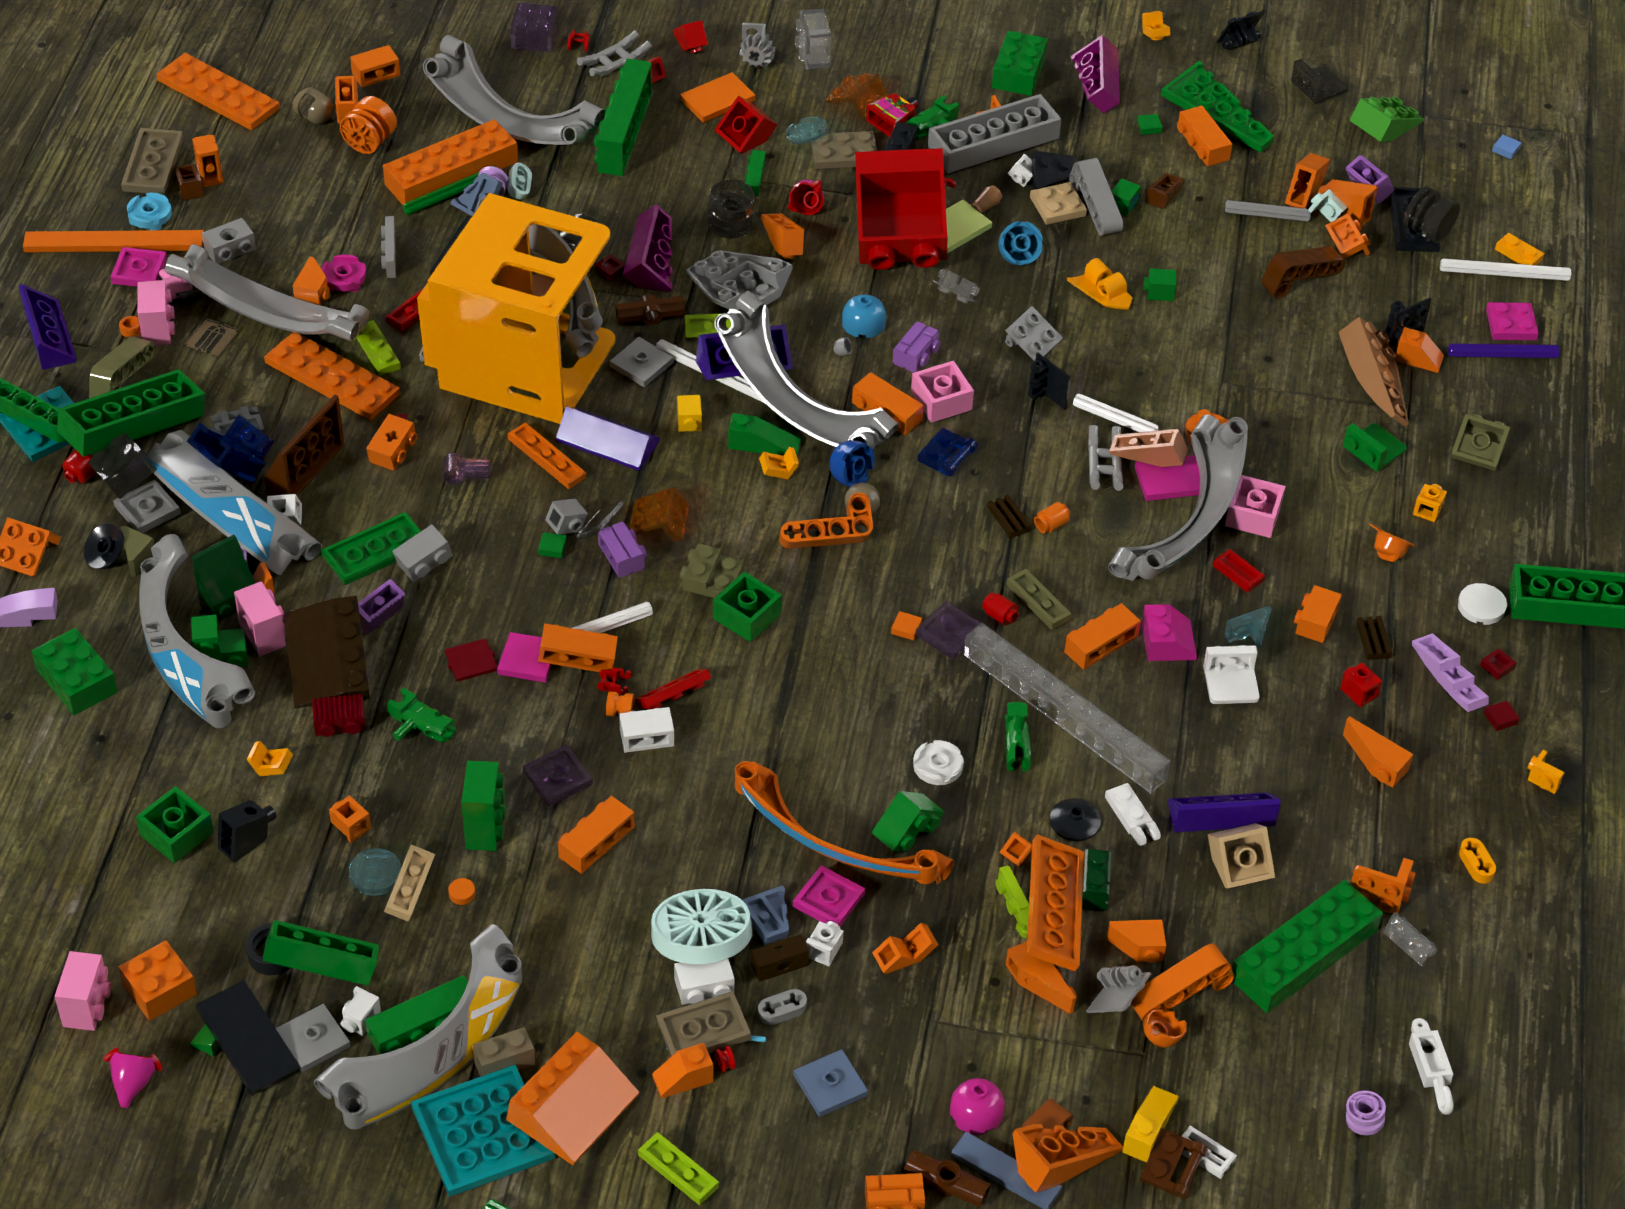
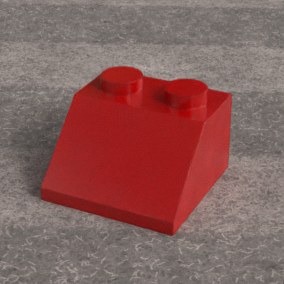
[714,96,778,154]

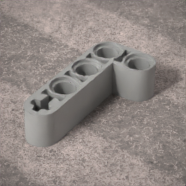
[1069,158,1123,236]

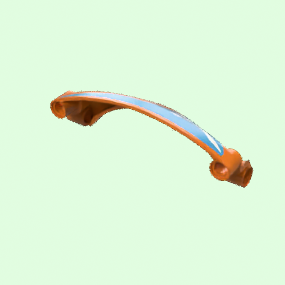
[735,761,954,885]

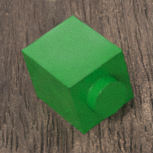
[1111,178,1141,217]
[1143,268,1176,301]

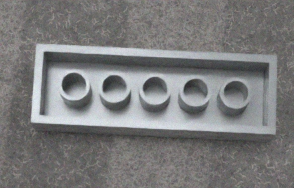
[928,94,1061,173]

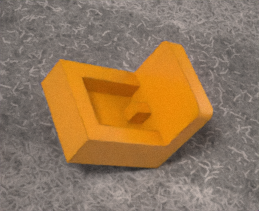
[1142,11,1170,40]
[759,447,799,479]
[247,741,293,776]
[1527,750,1564,794]

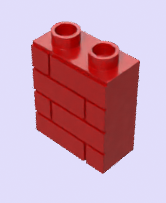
[855,148,948,270]

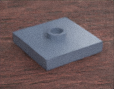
[793,1049,868,1117]

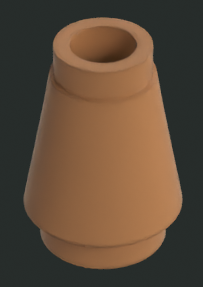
[971,185,1002,213]

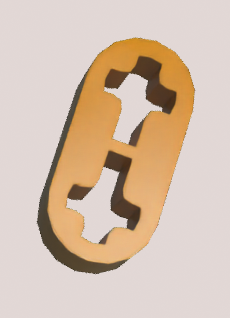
[1459,838,1496,884]

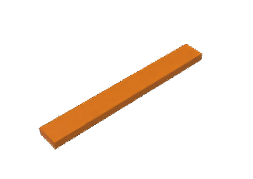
[23,230,204,252]

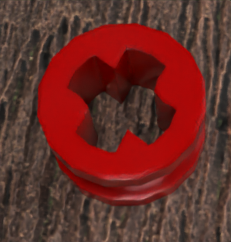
[715,1046,736,1073]

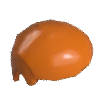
[1143,1009,1187,1048]

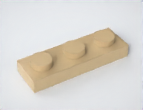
[384,845,435,922]

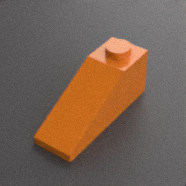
[761,213,804,259]
[1343,716,1414,788]

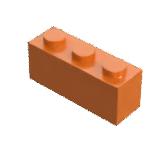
[1177,106,1232,167]
[852,372,924,436]
[1064,603,1141,670]
[538,623,618,672]
[558,795,635,874]

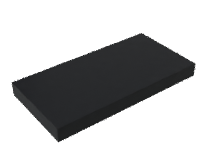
[1388,187,1441,252]
[195,980,301,1096]

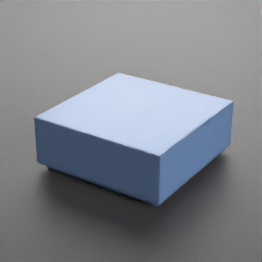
[1492,134,1522,159]

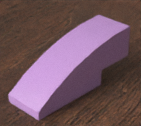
[0,588,58,627]

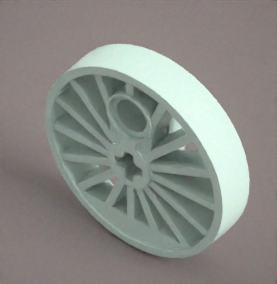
[651,889,752,964]

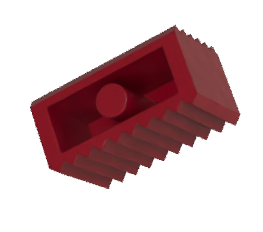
[312,693,366,737]

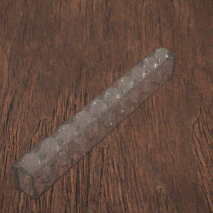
[963,623,1170,794]

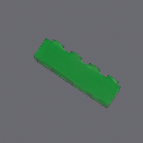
[743,150,766,197]

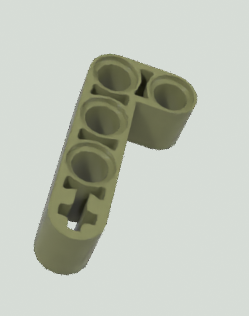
[89,336,155,398]

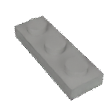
[381,216,396,278]

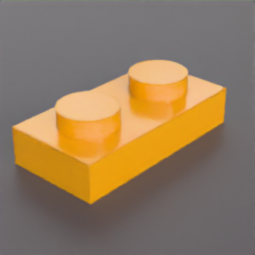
[1495,233,1545,265]

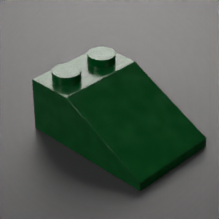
[191,534,255,622]

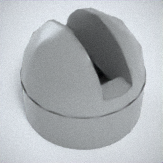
[833,337,852,356]

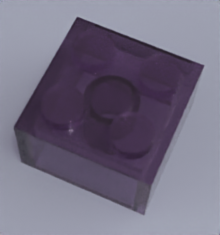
[510,3,559,52]

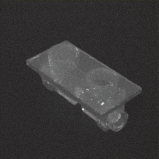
[932,269,980,304]
[1383,912,1438,966]

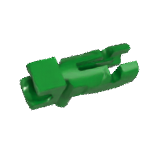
[906,95,959,140]
[387,688,456,743]
[1005,702,1031,772]

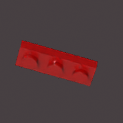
[635,668,711,710]

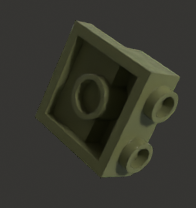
[1451,414,1510,471]
[680,543,744,598]

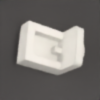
[1007,154,1033,187]

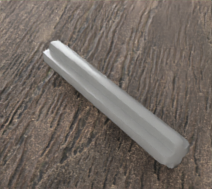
[1225,200,1311,222]

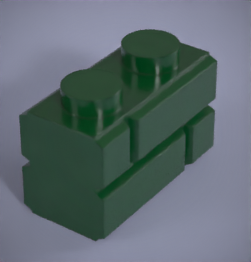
[1082,849,1111,911]

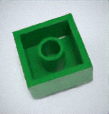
[713,571,782,643]
[136,786,214,864]

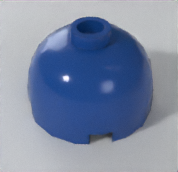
[830,440,875,487]

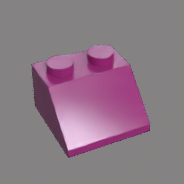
[1142,604,1197,661]

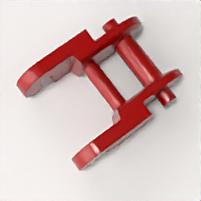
[567,30,590,52]
[597,668,631,695]

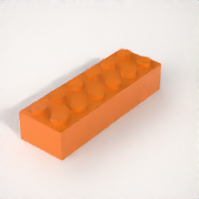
[383,119,518,205]

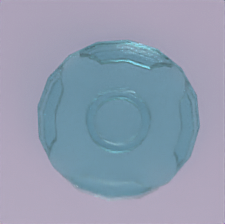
[786,116,828,144]
[349,848,401,896]

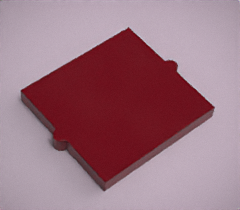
[444,638,498,682]

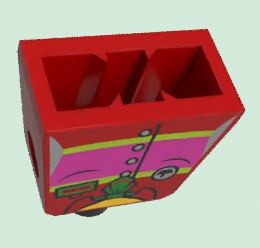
[866,93,918,137]

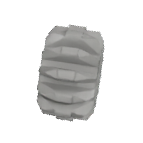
[740,32,776,69]

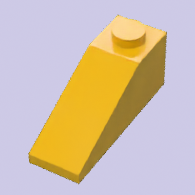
[1122,1086,1179,1163]

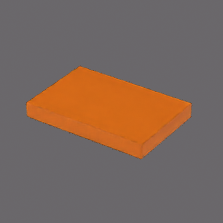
[680,72,756,123]

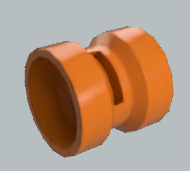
[606,691,634,717]

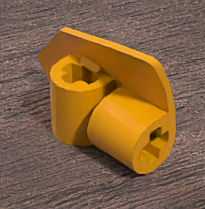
[1067,258,1133,310]

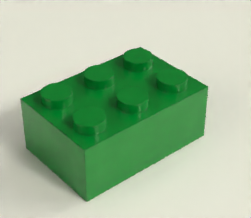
[992,31,1048,96]
[31,627,118,716]
[461,761,506,851]

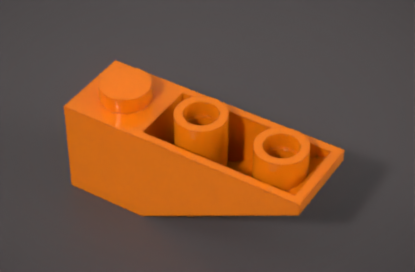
[1005,941,1077,1014]

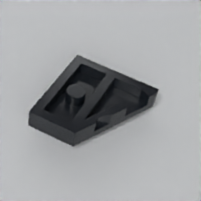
[1031,151,1075,190]

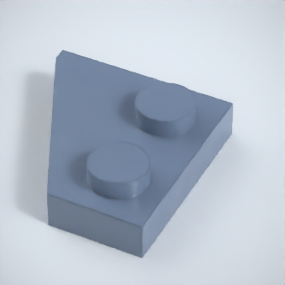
[450,173,503,216]
[742,885,789,945]

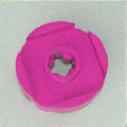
[321,254,366,292]

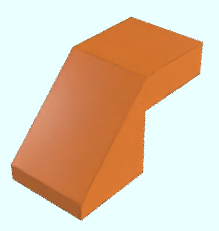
[872,923,938,974]

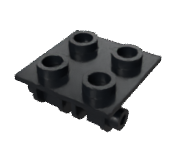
[1216,10,1265,50]
[1385,297,1432,346]
[1028,352,1071,410]

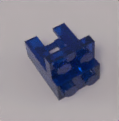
[186,415,275,482]

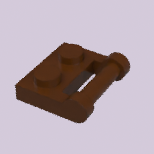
[1140,1128,1208,1199]

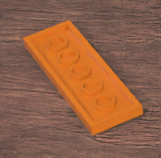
[156,53,280,131]
[264,332,401,421]
[1026,834,1084,971]

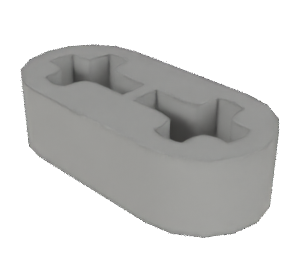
[758,989,807,1025]

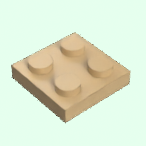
[1030,182,1087,225]

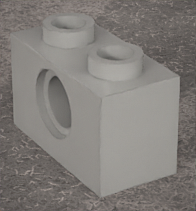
[202,218,256,264]

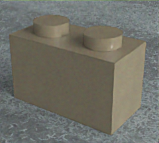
[473,1027,535,1077]

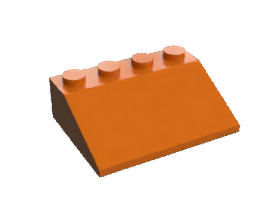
[506,1032,639,1165]

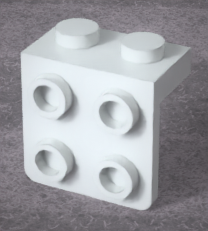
[1203,645,1259,704]

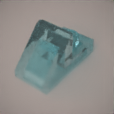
[1224,606,1272,648]

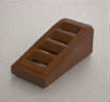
[174,164,204,200]
[1145,173,1185,209]

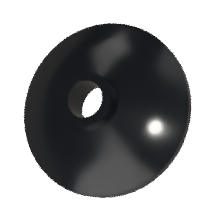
[84,523,124,570]
[1050,798,1101,841]

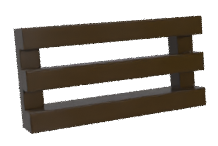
[987,494,1031,538]
[1356,616,1392,660]

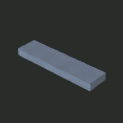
[951,1132,1062,1209]

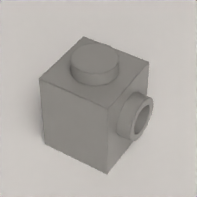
[545,499,588,535]

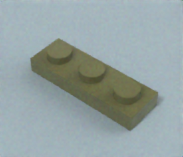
[1007,569,1071,630]

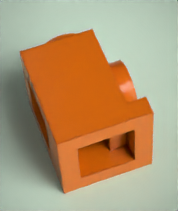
[329,795,371,843]

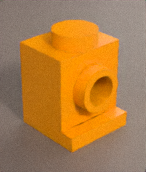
[1413,484,1447,522]

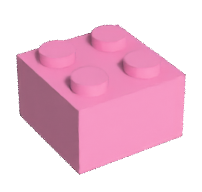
[137,280,175,345]
[911,361,974,423]
[1225,475,1285,538]
[234,581,286,657]
[55,951,112,1031]

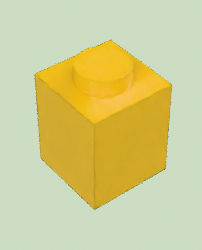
[677,395,702,432]

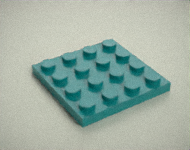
[411,1065,555,1197]

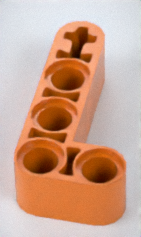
[779,492,873,549]
[1131,944,1234,1021]

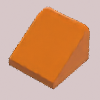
[252,562,275,595]
[999,832,1032,867]

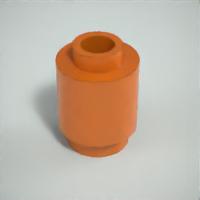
[1034,502,1070,534]

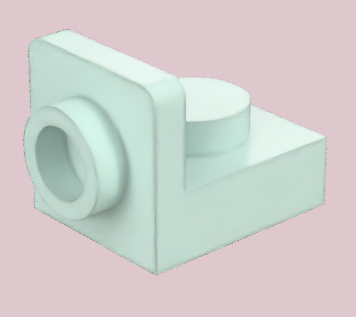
[1308,189,1348,222]

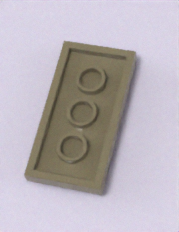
[121,128,184,195]

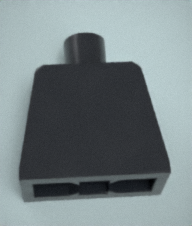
[218,800,277,863]

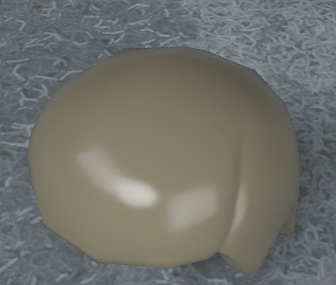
[844,482,880,514]

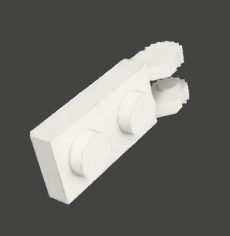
[1105,783,1161,846]

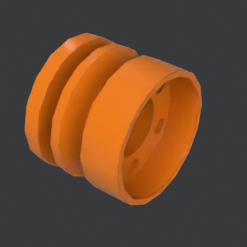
[339,96,397,154]

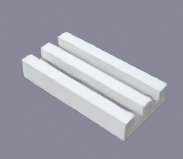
[1182,1126,1237,1179]

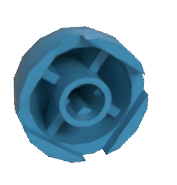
[998,221,1043,266]
[842,294,886,338]

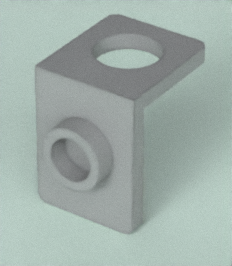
[742,23,769,40]

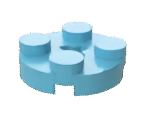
[127,193,172,230]

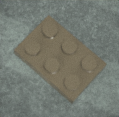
[810,131,877,169]
[656,991,752,1056]

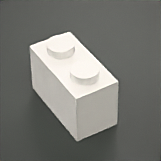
[619,707,674,753]
[674,959,734,1005]

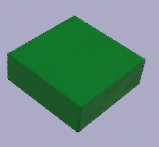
[1137,114,1163,135]
[538,532,567,558]

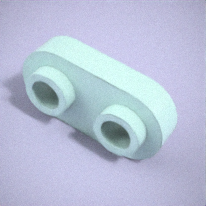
[507,163,532,200]

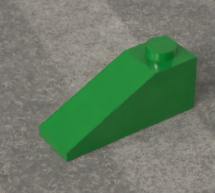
[728,413,801,456]

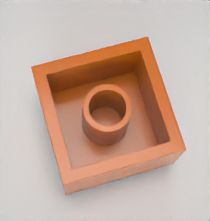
[118,940,197,1021]

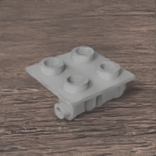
[1005,306,1063,361]
[1086,965,1151,1013]

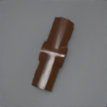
[615,295,685,325]
[904,1150,991,1208]

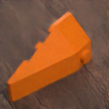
[1013,1124,1123,1193]

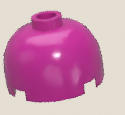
[950,1078,1005,1135]

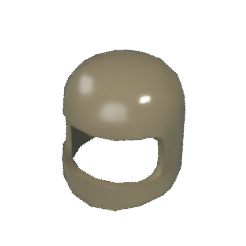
[292,87,334,125]

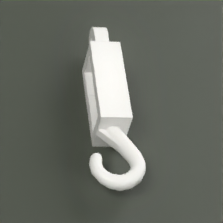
[1409,1018,1453,1115]

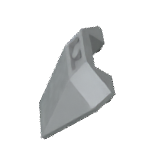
[686,250,793,310]

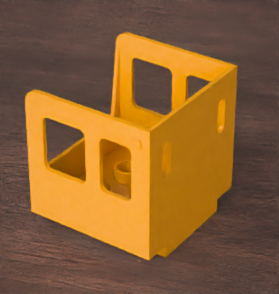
[417,193,615,424]

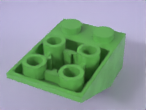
[1350,97,1424,142]

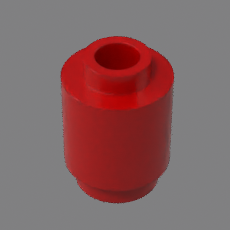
[982,593,1019,626]

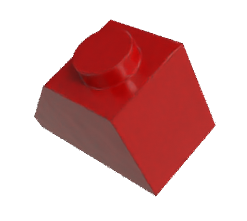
[673,20,708,54]

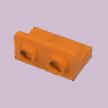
[1325,213,1371,259]

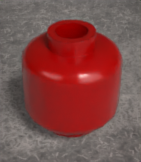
[62,450,98,484]

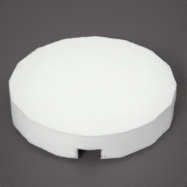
[1458,583,1507,625]
[913,740,964,785]

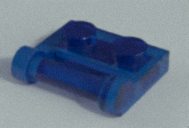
[917,428,978,476]

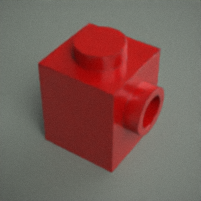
[1340,662,1382,707]

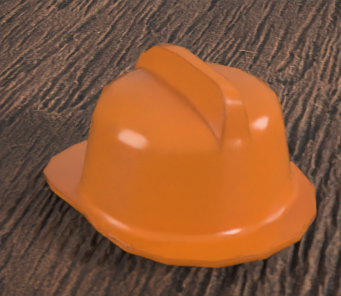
[1369,523,1415,562]

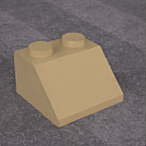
[1208,823,1275,889]

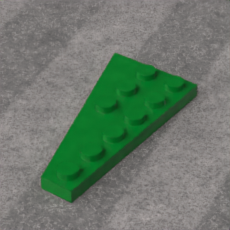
[1161,60,1274,153]

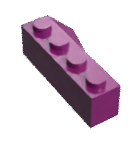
[1071,35,1120,114]
[623,204,672,292]

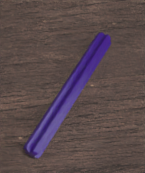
[1448,343,1560,358]

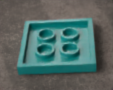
[0,386,74,462]

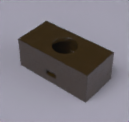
[751,934,809,982]

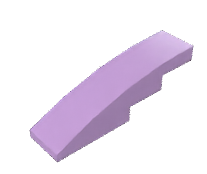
[1412,633,1489,712]

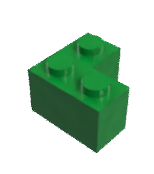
[191,615,248,667]
[871,791,945,852]

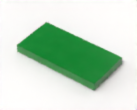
[321,512,421,586]

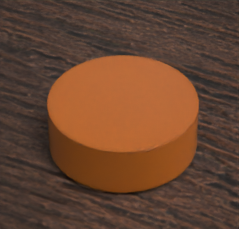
[119,316,141,337]
[448,878,475,905]

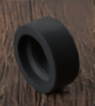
[246,923,290,976]

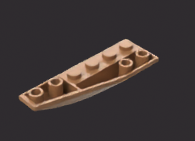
[1338,317,1409,427]

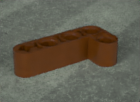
[1261,246,1346,299]

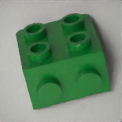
[1343,423,1407,472]

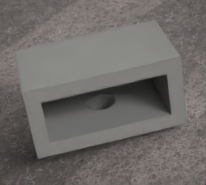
[392,524,453,582]

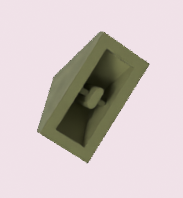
[120,526,154,577]

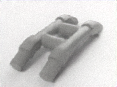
[577,30,652,77]
[1088,425,1123,491]

